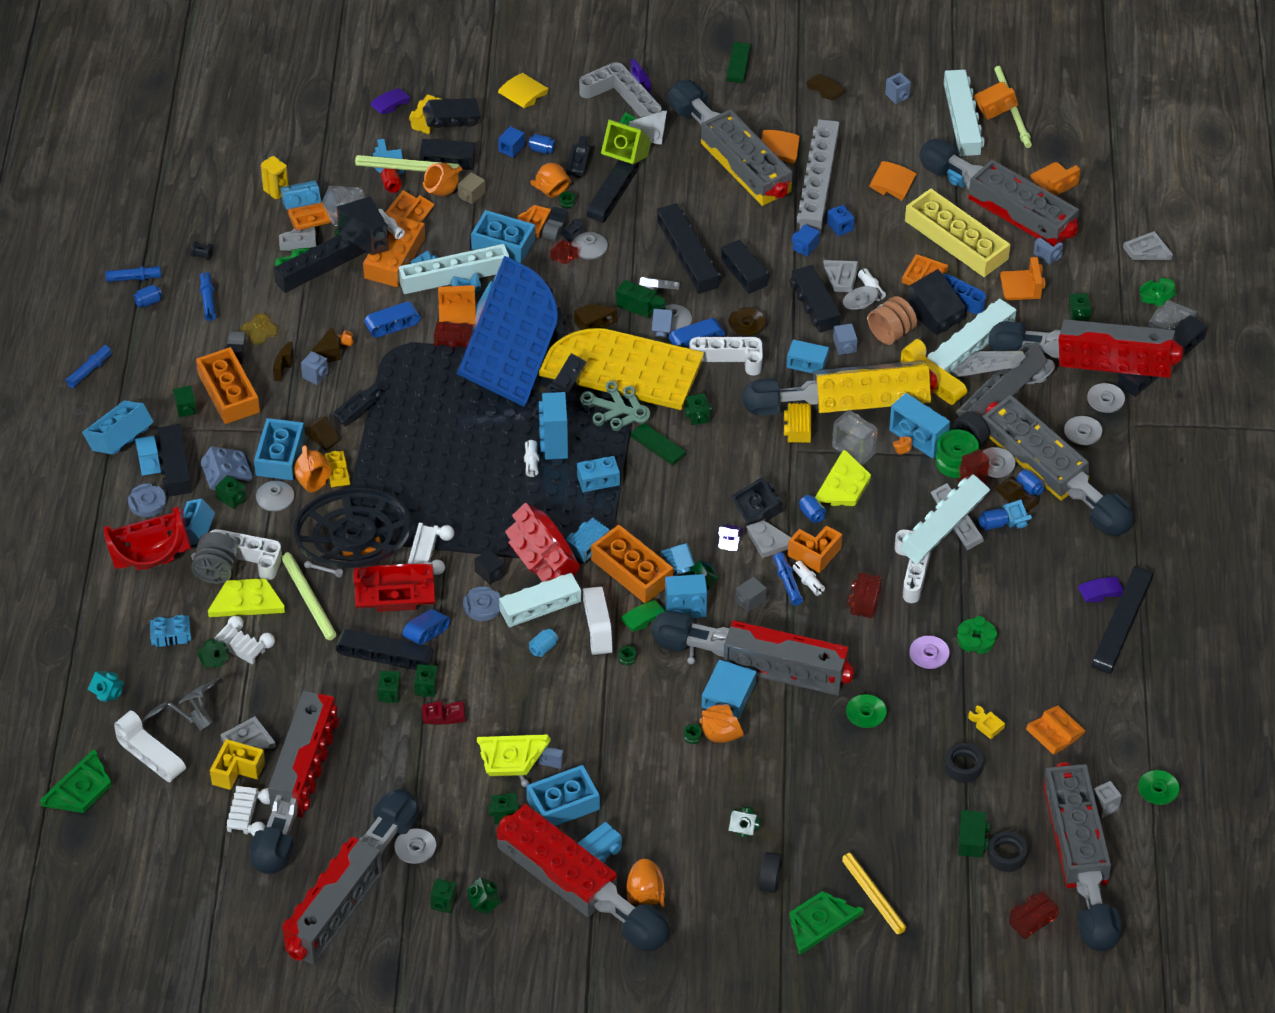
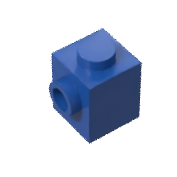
[498,126,525,158]
[827,205,854,237]
[792,224,820,257]

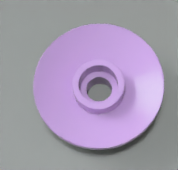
[910,636,949,669]

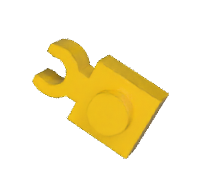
[968,705,1005,739]

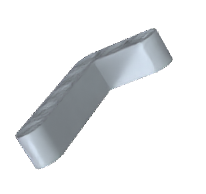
[579,62,661,118]

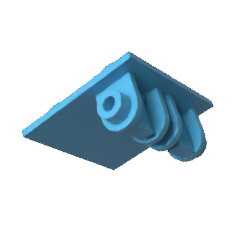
[150,615,191,647]

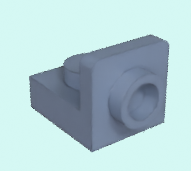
[1033,238,1063,265]
[538,747,563,769]

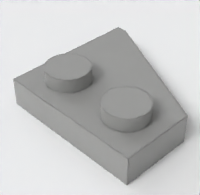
[279,227,316,251]
[823,260,859,292]

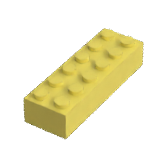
[905,189,1010,277]

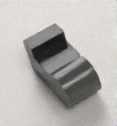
[542,206,569,242]
[225,331,246,364]

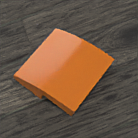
[761,130,799,165]
[869,161,917,201]
[385,190,435,222]
[288,201,331,231]
[1026,705,1085,755]

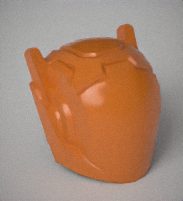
[422,163,462,197]
[530,163,572,198]
[294,445,332,493]
[700,704,744,743]
[627,859,665,907]

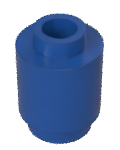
[528,134,555,154]
[133,285,162,308]
[1016,469,1045,496]
[799,495,826,523]
[979,508,1008,530]

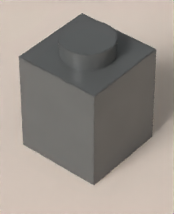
[735,576,767,612]

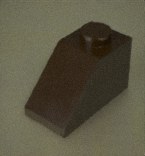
[574,303,617,330]

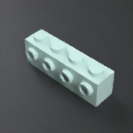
[499,573,581,627]

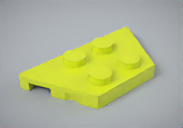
[815,450,871,506]
[208,578,285,617]
[477,735,551,776]

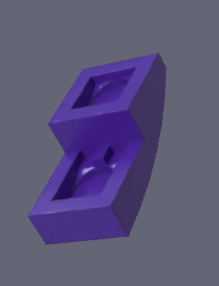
[631,59,651,92]
[370,88,410,114]
[1078,577,1123,602]

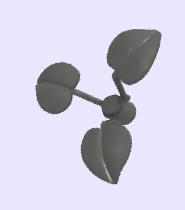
[142,677,223,731]

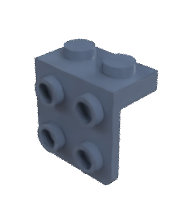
[201,446,252,490]

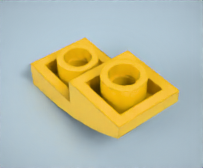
[325,451,350,487]

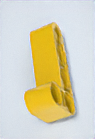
[900,339,967,405]

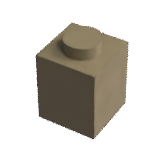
[458,172,486,204]

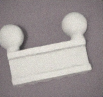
[408,522,454,575]
[215,616,275,664]
[227,786,270,837]

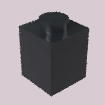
[474,550,505,585]

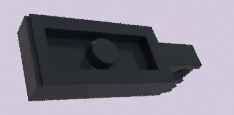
[566,136,590,177]
[333,384,382,427]

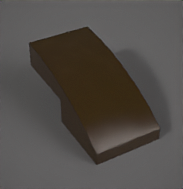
[806,74,845,100]
[273,342,294,381]
[996,478,1038,513]

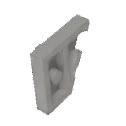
[629,110,667,145]
[1123,231,1173,260]
[640,277,680,290]
[746,521,791,558]
[220,716,276,749]

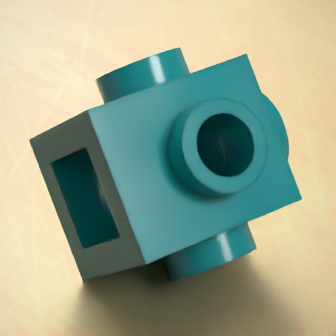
[88,671,124,702]

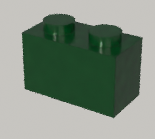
[958,810,990,858]

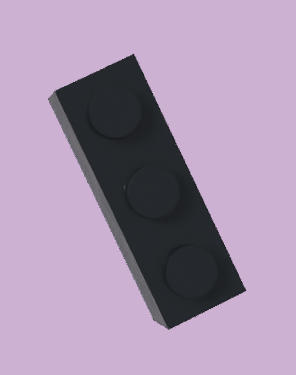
[423,98,481,128]
[419,139,475,170]
[721,239,769,294]

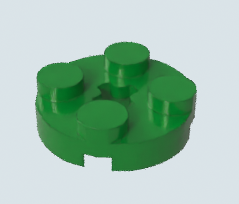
[1139,278,1177,306]
[957,616,997,654]

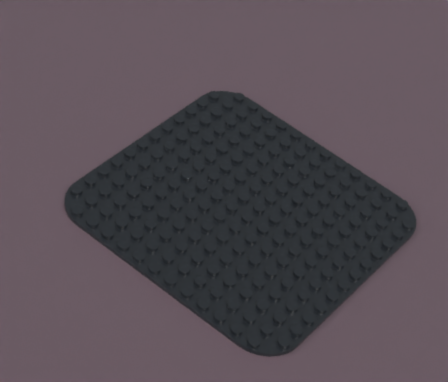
[350,342,633,563]

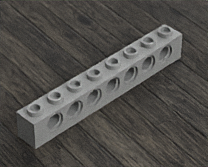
[797,119,839,234]

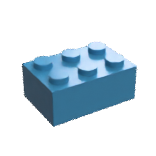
[471,210,535,264]
[539,392,568,459]
[889,393,950,459]
[82,400,153,454]
[254,418,305,480]
[526,765,600,826]

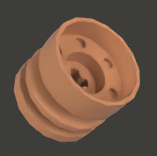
[868,296,917,345]

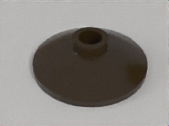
[729,307,765,336]

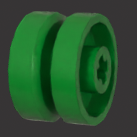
[935,430,979,478]

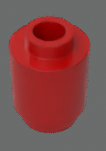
[380,168,402,193]

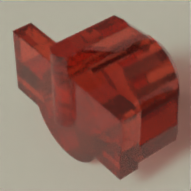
[550,240,578,264]

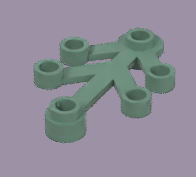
[580,381,650,431]

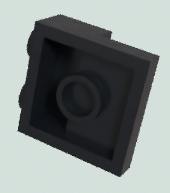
[730,477,784,526]

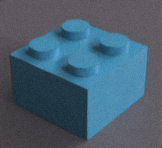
[665,574,707,618]

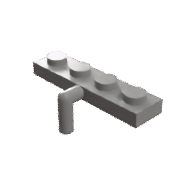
[931,483,984,550]

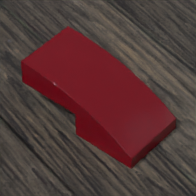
[422,701,466,725]

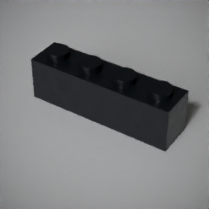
[789,265,841,333]
[155,424,192,497]

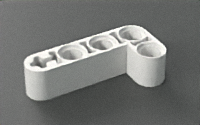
[689,337,762,376]
[209,529,282,581]
[895,530,931,603]
[582,587,612,655]
[114,710,186,782]

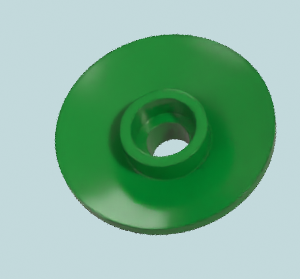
[846,694,886,728]
[1138,770,1179,805]

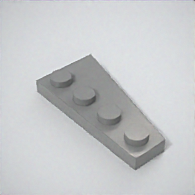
[951,351,1026,377]

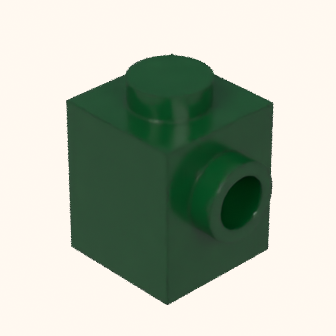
[1068,293,1091,322]
[173,385,197,418]
[215,475,247,509]
[414,664,438,697]
[377,670,401,703]
[488,793,518,824]
[430,878,457,914]

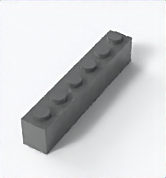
[956,343,1047,430]

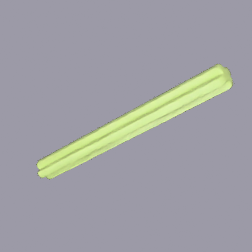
[355,155,459,174]
[281,552,336,641]

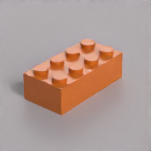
[363,214,425,287]
[196,347,260,424]
[591,525,673,603]

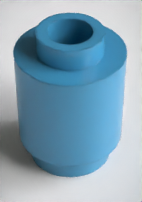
[529,629,558,657]

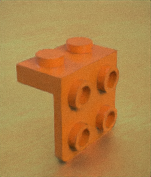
[973,82,1018,120]
[1030,162,1081,196]
[1000,257,1045,300]
[438,285,476,329]

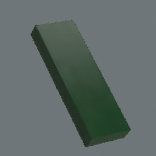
[726,42,750,83]
[631,423,686,466]

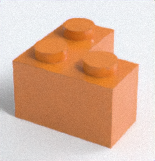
[788,525,842,573]

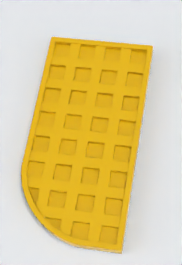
[539,328,704,410]

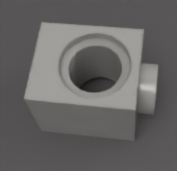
[1093,781,1122,818]

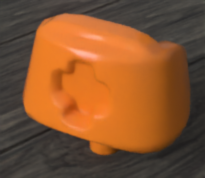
[337,330,354,347]
[893,436,912,454]

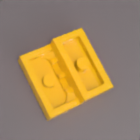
[498,73,549,108]

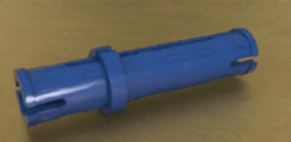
[105,266,162,282]
[199,272,216,321]
[65,345,112,388]
[773,553,803,606]

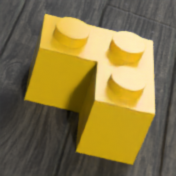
[210,739,265,790]

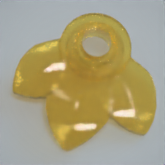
[240,313,277,345]

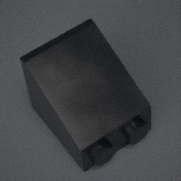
[337,196,389,255]
[908,269,965,336]

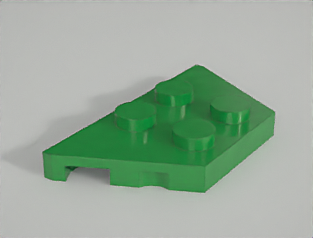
[39,749,112,813]
[789,891,864,955]

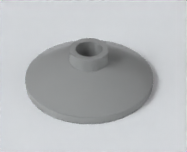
[572,232,608,259]
[843,286,879,310]
[664,304,692,332]
[1025,359,1055,384]
[1087,383,1125,413]
[1064,416,1102,445]
[977,447,1015,478]
[256,481,294,512]
[395,829,436,864]

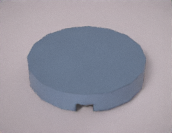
[128,483,167,517]
[463,586,501,621]

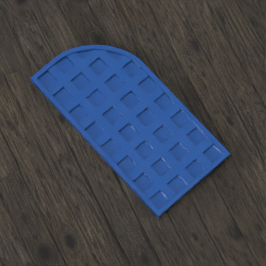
[457,256,557,407]

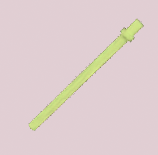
[994,66,1032,148]

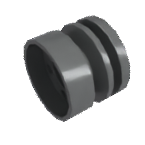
[191,532,238,584]

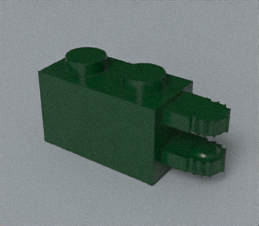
[616,280,666,318]

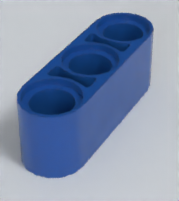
[943,274,986,314]
[364,302,421,338]
[669,318,725,349]
[403,609,450,645]

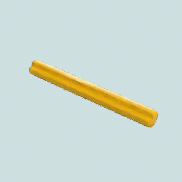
[842,853,906,935]

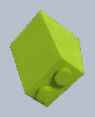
[601,120,652,164]

